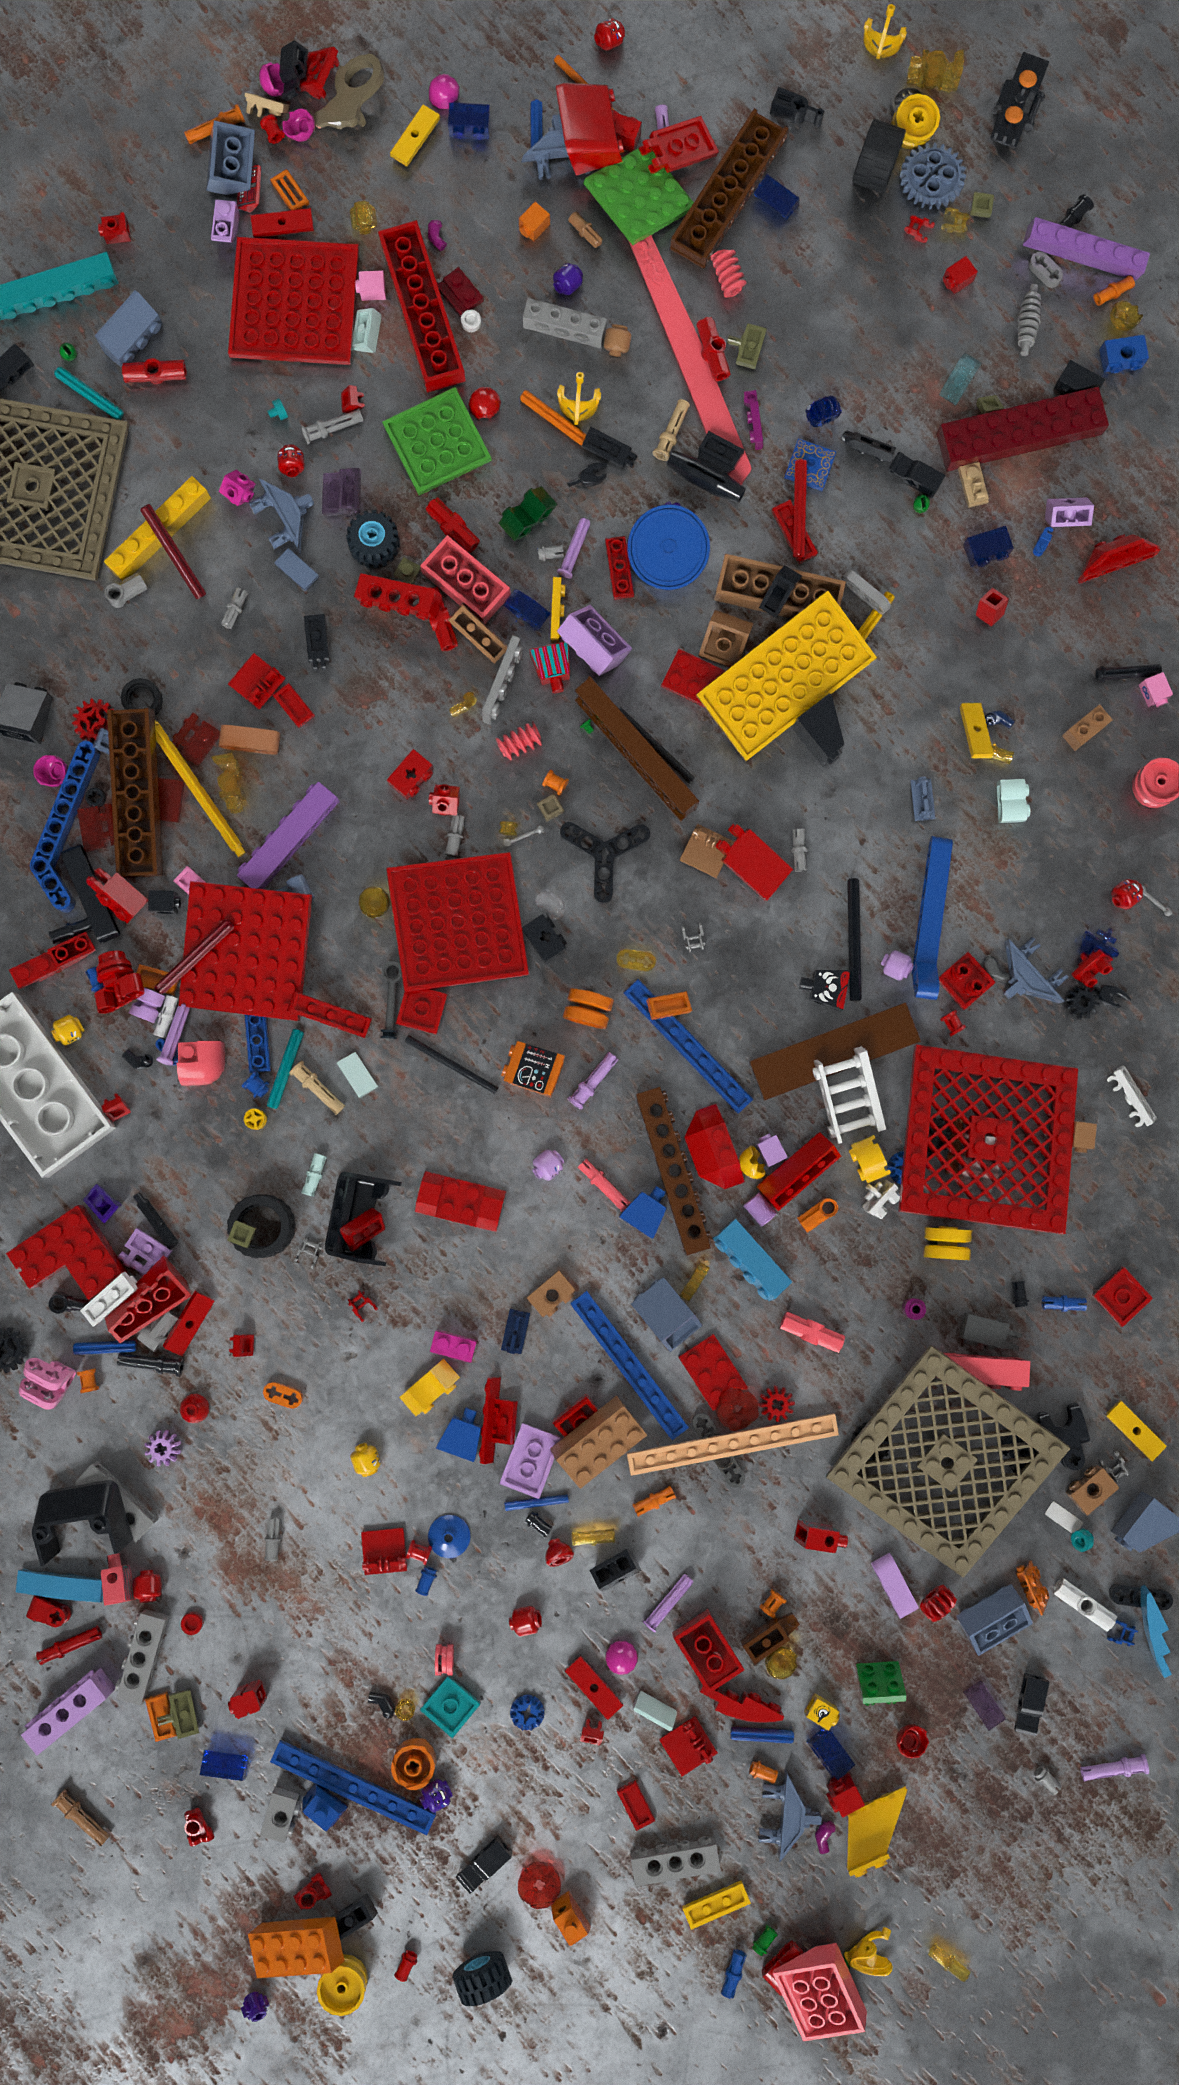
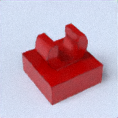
[341,385,365,413]
[101,1093,131,1122]
[229,1334,254,1357]
[579,1719,604,1746]

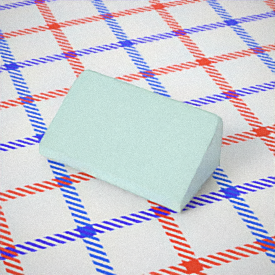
[352,308,382,353]
[337,1052,378,1098]
[633,1691,677,1731]

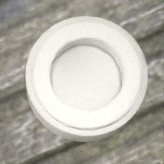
[461,310,481,332]

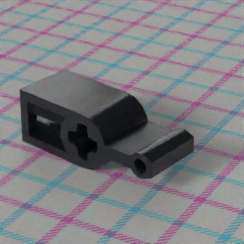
[279,40,308,102]
[770,87,825,127]
[0,343,34,392]
[888,452,946,499]
[1014,1673,1050,1736]
[456,1835,512,1894]

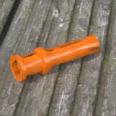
[184,104,245,145]

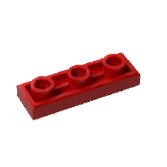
[250,208,314,238]
[605,536,634,600]
[162,1290,215,1356]
[565,1655,624,1720]

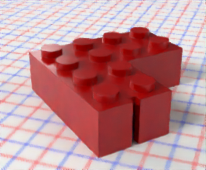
[6,1205,130,1300]

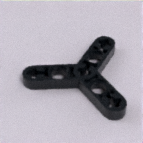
[560,822,650,905]

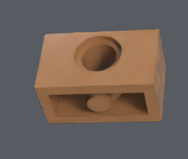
[1062,704,1113,751]
[527,1270,575,1317]
[1065,1465,1119,1516]

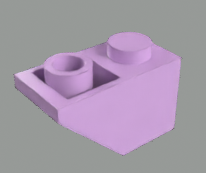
[211,200,240,243]

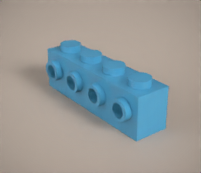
[712,1219,792,1301]

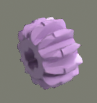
[144,1430,181,1467]

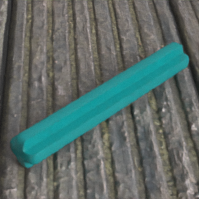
[54,366,124,420]
[267,1029,304,1109]

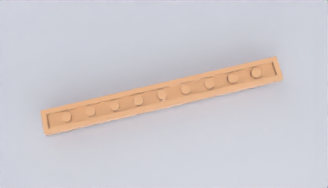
[626,1413,839,1476]

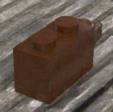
[740,1612,800,1664]

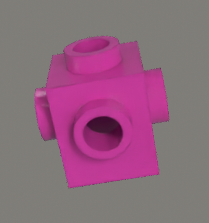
[219,469,256,506]

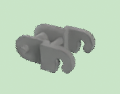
[681,923,705,952]
[294,1237,322,1269]
[1099,1450,1130,1483]

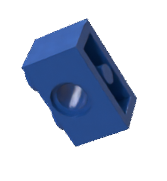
[1099,335,1149,373]

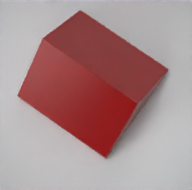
[552,1394,599,1437]

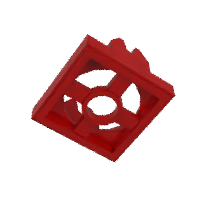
[300,46,340,100]

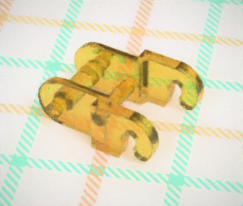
[941,208,970,233]

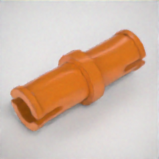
[1093,275,1135,306]
[632,1486,676,1517]

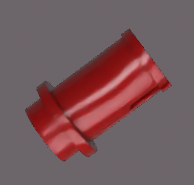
[394,1950,418,1982]

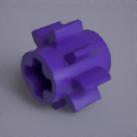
[241,1992,270,2022]

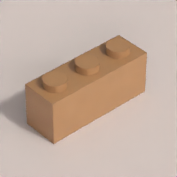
[448,603,508,664]

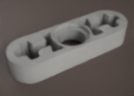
[841,570,891,615]

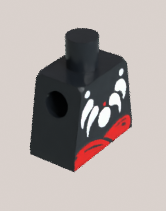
[799,970,850,1012]

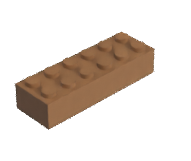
[714,553,846,618]

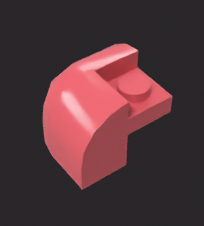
[177,1041,225,1086]

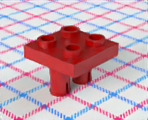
[939,952,996,1010]

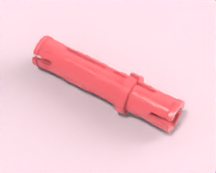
[577,1158,631,1212]

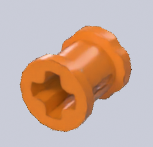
[542,769,569,795]
[77,1368,99,1394]
[759,1589,787,1619]

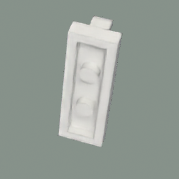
[1107,1065,1157,1127]
[80,1272,138,1327]

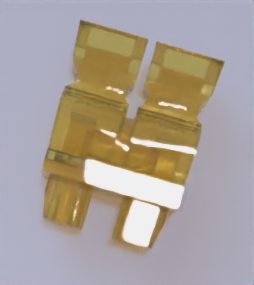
[907,49,964,93]
[211,753,247,814]

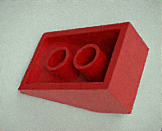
[672,1609,745,1694]

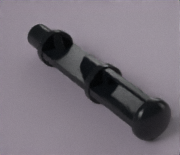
[133,1192,179,1249]

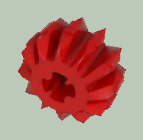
[758,1385,795,1422]
[920,1585,957,1622]

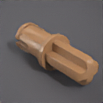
[568,211,603,248]

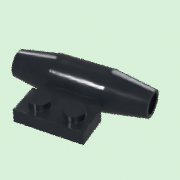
[667,431,746,503]

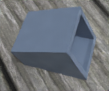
[631,1277,703,1352]
[1111,1491,1179,1553]

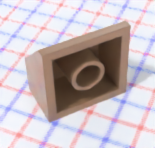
[698,610,753,667]

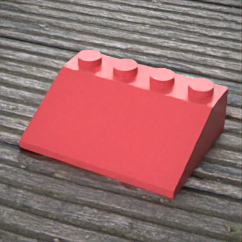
[772,1943,867,2041]

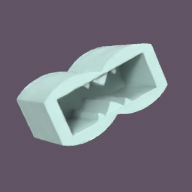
[996,779,1030,823]

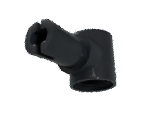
[48,1291,91,1314]

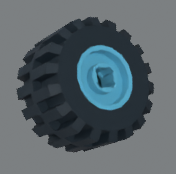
[346,510,400,568]
[452,1951,513,2006]

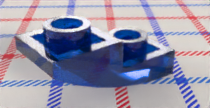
[503,589,551,630]

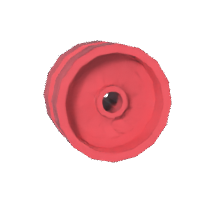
[1132,758,1179,808]

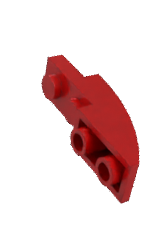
[9,932,96,990]
[698,1682,784,1722]

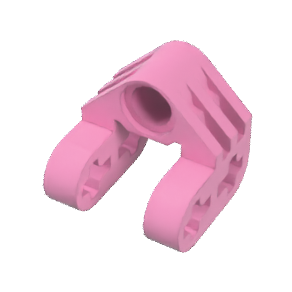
[19,1358,76,1410]

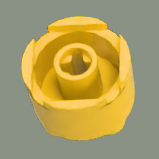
[848,1135,891,1183]

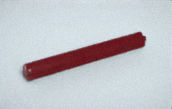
[140,504,206,599]
[154,919,234,995]

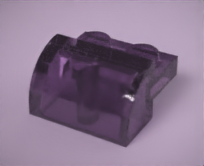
[322,468,362,518]

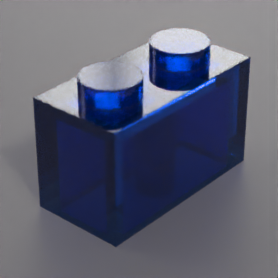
[448,102,490,140]
[963,526,1014,567]

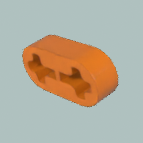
[263,1382,303,1409]

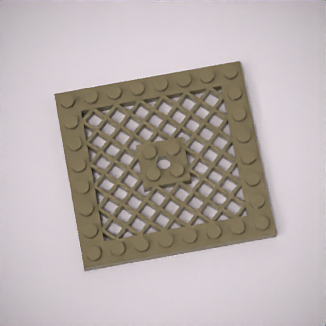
[0,399,129,581]
[826,1345,1070,1578]

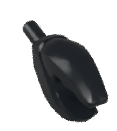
[567,462,607,487]
[1092,985,1131,1008]

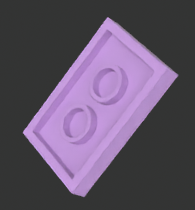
[499,1422,562,1499]

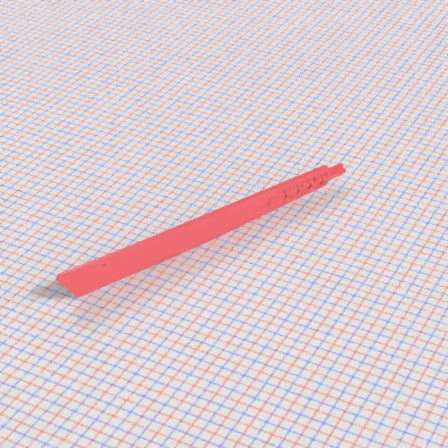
[628,235,752,485]

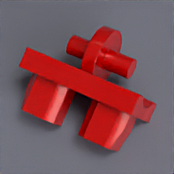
[1071,949,1113,988]

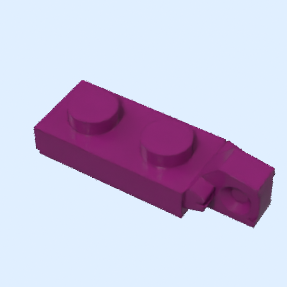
[744,390,763,450]

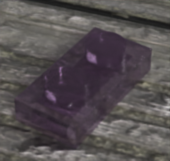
[963,1680,1006,1731]

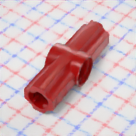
[696,317,731,381]
[122,358,187,384]
[425,497,480,553]
[429,587,458,651]

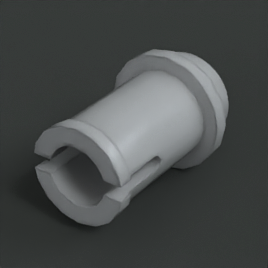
[537,545,564,562]
[1034,1766,1062,1795]

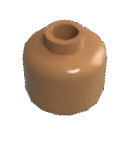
[603,324,632,357]

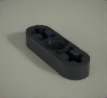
[1109,1583,1173,1610]

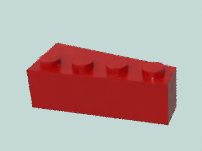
[105,1255,192,1343]

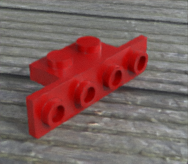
[479,1377,518,1464]

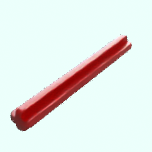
[793,459,807,559]

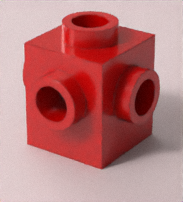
[429,784,460,816]

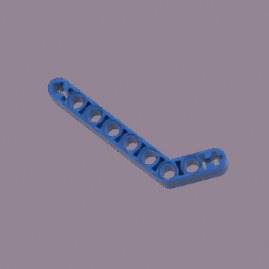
[30,741,100,913]
[912,836,953,1000]

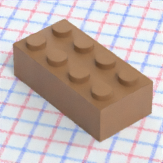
[550,1396,647,1489]

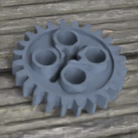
[899,142,966,210]

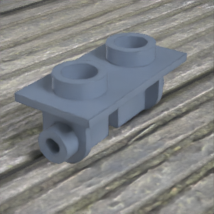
[910,777,935,821]

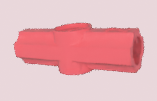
[779,1312,845,1353]

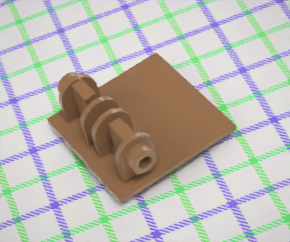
[679,824,734,878]

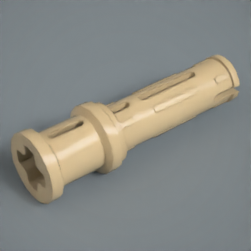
[652,399,690,461]
[289,1060,345,1115]

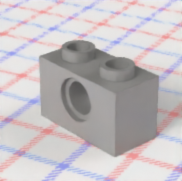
[260,1786,302,1843]

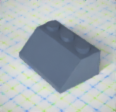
[206,120,255,195]
[95,290,163,368]
[956,1584,1033,1656]

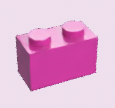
[430,1329,478,1363]

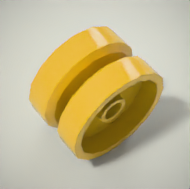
[891,94,940,150]
[923,1226,972,1260]
[317,1954,368,2016]

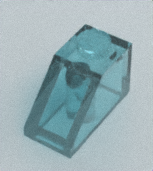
[939,353,982,405]

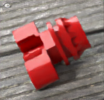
[94,950,145,1014]

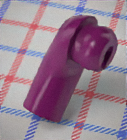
[428,219,447,251]
[815,1821,836,1854]

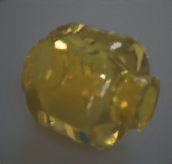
[349,201,377,235]

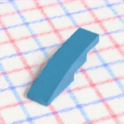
[16,1569,103,1603]
[1141,1584,1172,1678]

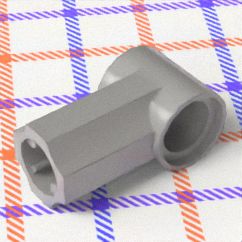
[105,572,148,608]
[137,1310,179,1352]

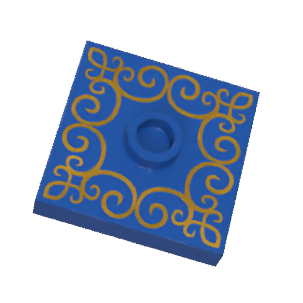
[784,438,836,491]

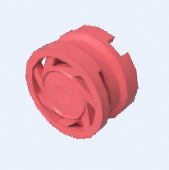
[435,1644,454,1676]

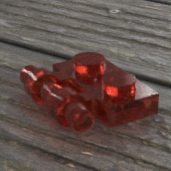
[171,712,220,767]
[77,803,114,852]

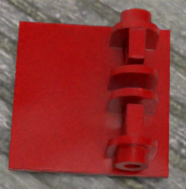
[228,653,286,710]
[361,1528,407,1575]
[659,1716,718,1777]

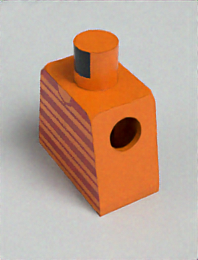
[551,1891,591,1946]

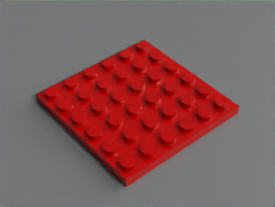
[228,237,359,365]
[386,852,529,993]
[179,881,313,1021]

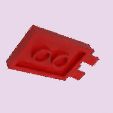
[638,116,719,174]
[714,824,793,901]

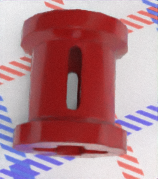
[260,114,285,144]
[940,1009,967,1037]
[406,1540,432,1565]

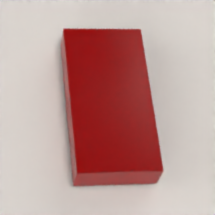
[273,683,315,728]
[616,1779,655,1831]

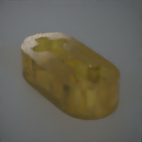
[616,949,656,972]
[680,1262,710,1302]

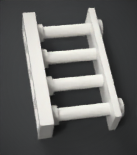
[812,1046,886,1144]

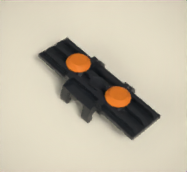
[990,52,1050,149]

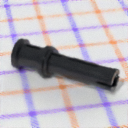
[1058,194,1094,228]
[117,1353,184,1377]

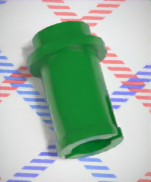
[752,1925,778,1956]

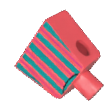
[101,1553,136,1606]

